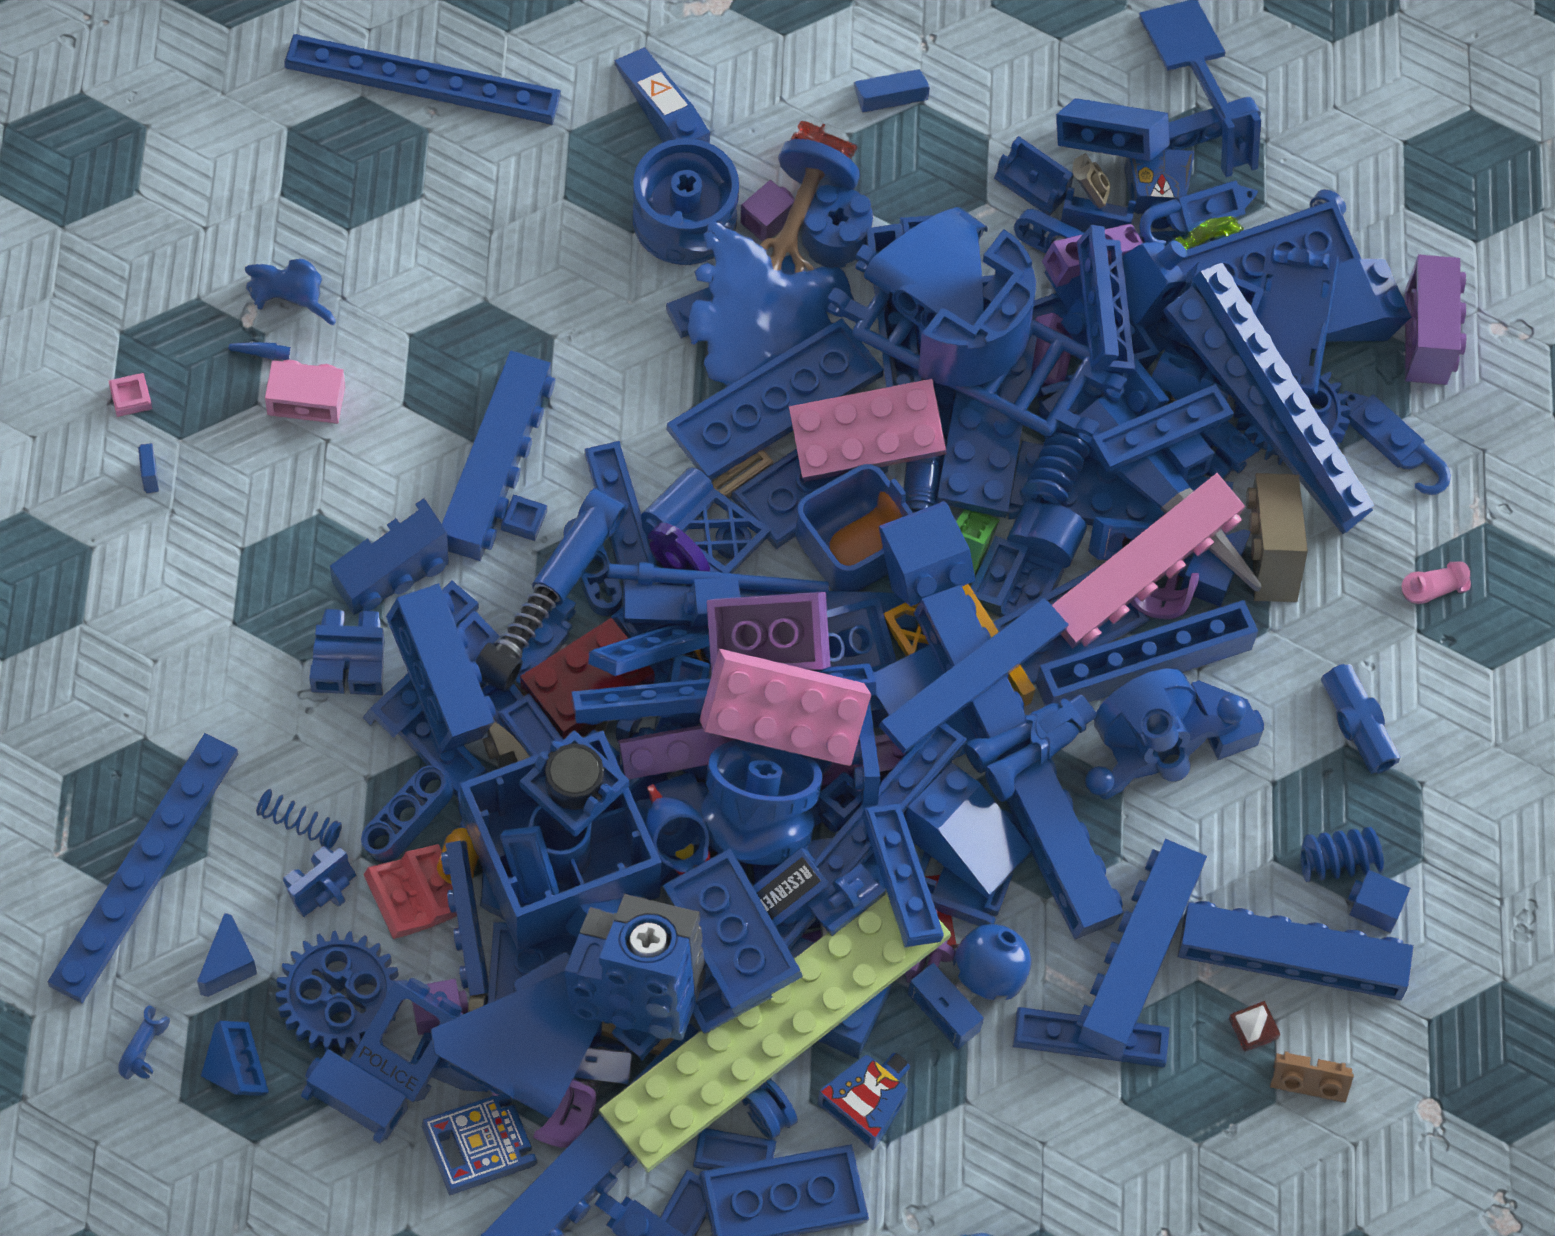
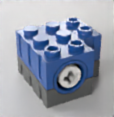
[564,894,706,1041]

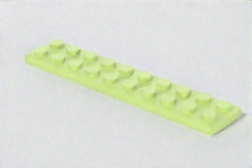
[599,888,951,1173]

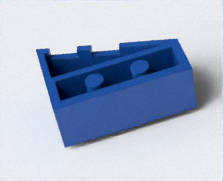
[330,498,449,615]

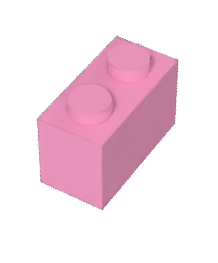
[265,360,345,424]

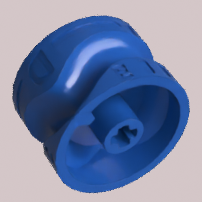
[633,138,739,265]
[700,739,822,865]

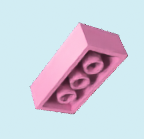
[789,379,947,482]
[699,648,871,766]

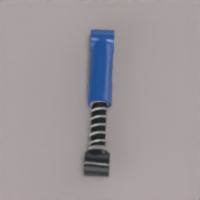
[475,488,627,693]

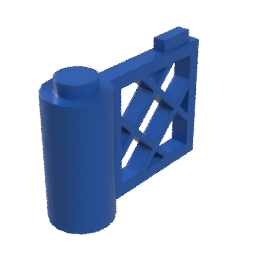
[641,467,771,574]

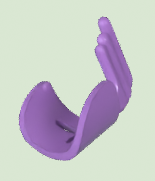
[1131,572,1199,619]
[492,1079,596,1148]

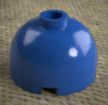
[952,923,1032,1000]

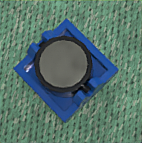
[520,730,630,837]

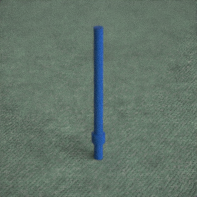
[608,562,829,596]

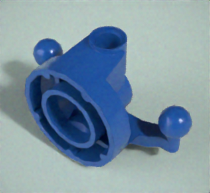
[1085,668,1246,799]

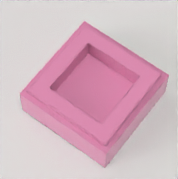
[108,373,152,417]

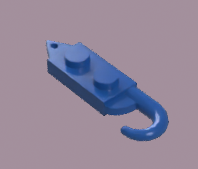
[1139,180,1258,246]
[1343,391,1451,495]

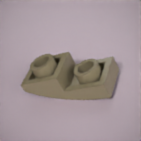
[1072,153,1111,208]
[483,721,530,768]

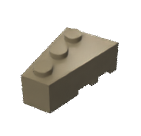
[1246,473,1308,602]

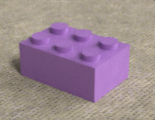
[1405,254,1466,385]
[707,592,831,673]

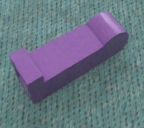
[1042,224,1143,287]

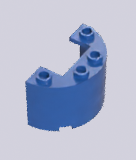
[918,229,1036,387]

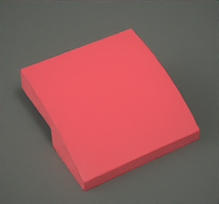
[364,844,457,939]

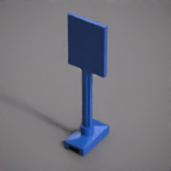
[1139,0,1261,177]

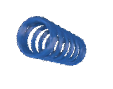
[256,789,342,849]

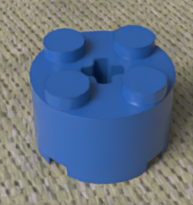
[801,185,873,268]

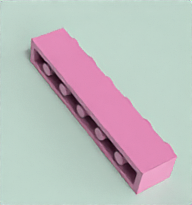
[1052,473,1245,648]

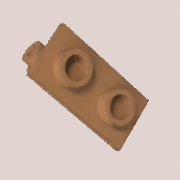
[1270,1051,1354,1103]

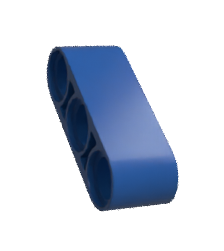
[361,765,454,863]

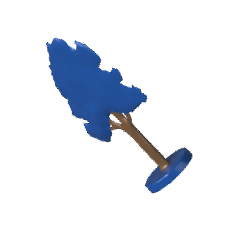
[687,139,860,387]

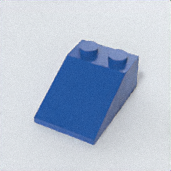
[1321,259,1412,342]
[827,597,896,673]
[904,762,1032,898]

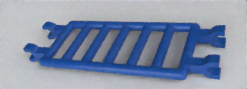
[827,244,1127,447]

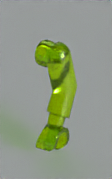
[1174,216,1244,250]

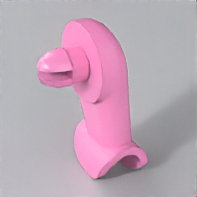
[1402,562,1471,604]

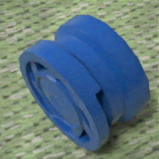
[742,1078,798,1140]

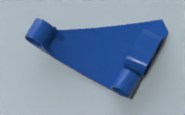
[430,971,602,1119]

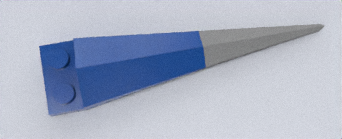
[1038,383,1262,592]

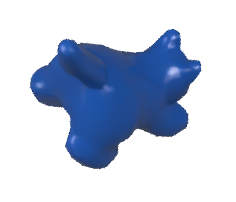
[245,259,336,325]

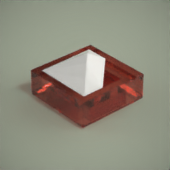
[1228,1001,1281,1052]

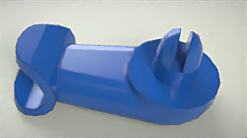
[118,1005,170,1080]

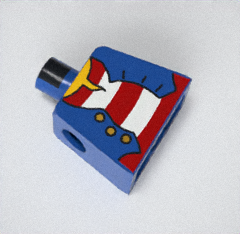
[817,1053,910,1151]

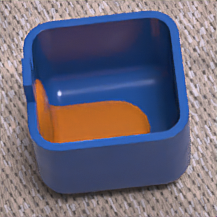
[795,464,913,592]

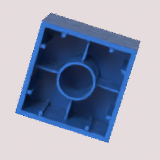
[460,731,662,951]

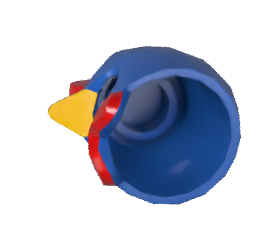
[644,784,710,875]

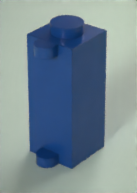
[301,1049,408,1144]

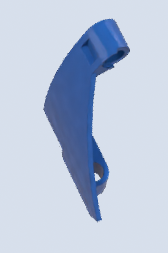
[864,207,988,330]

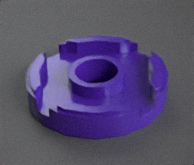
[648,523,710,586]

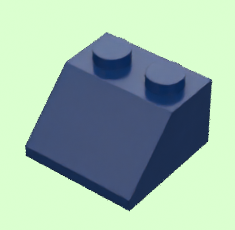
[879,501,976,607]

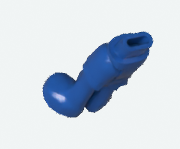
[964,694,1097,802]

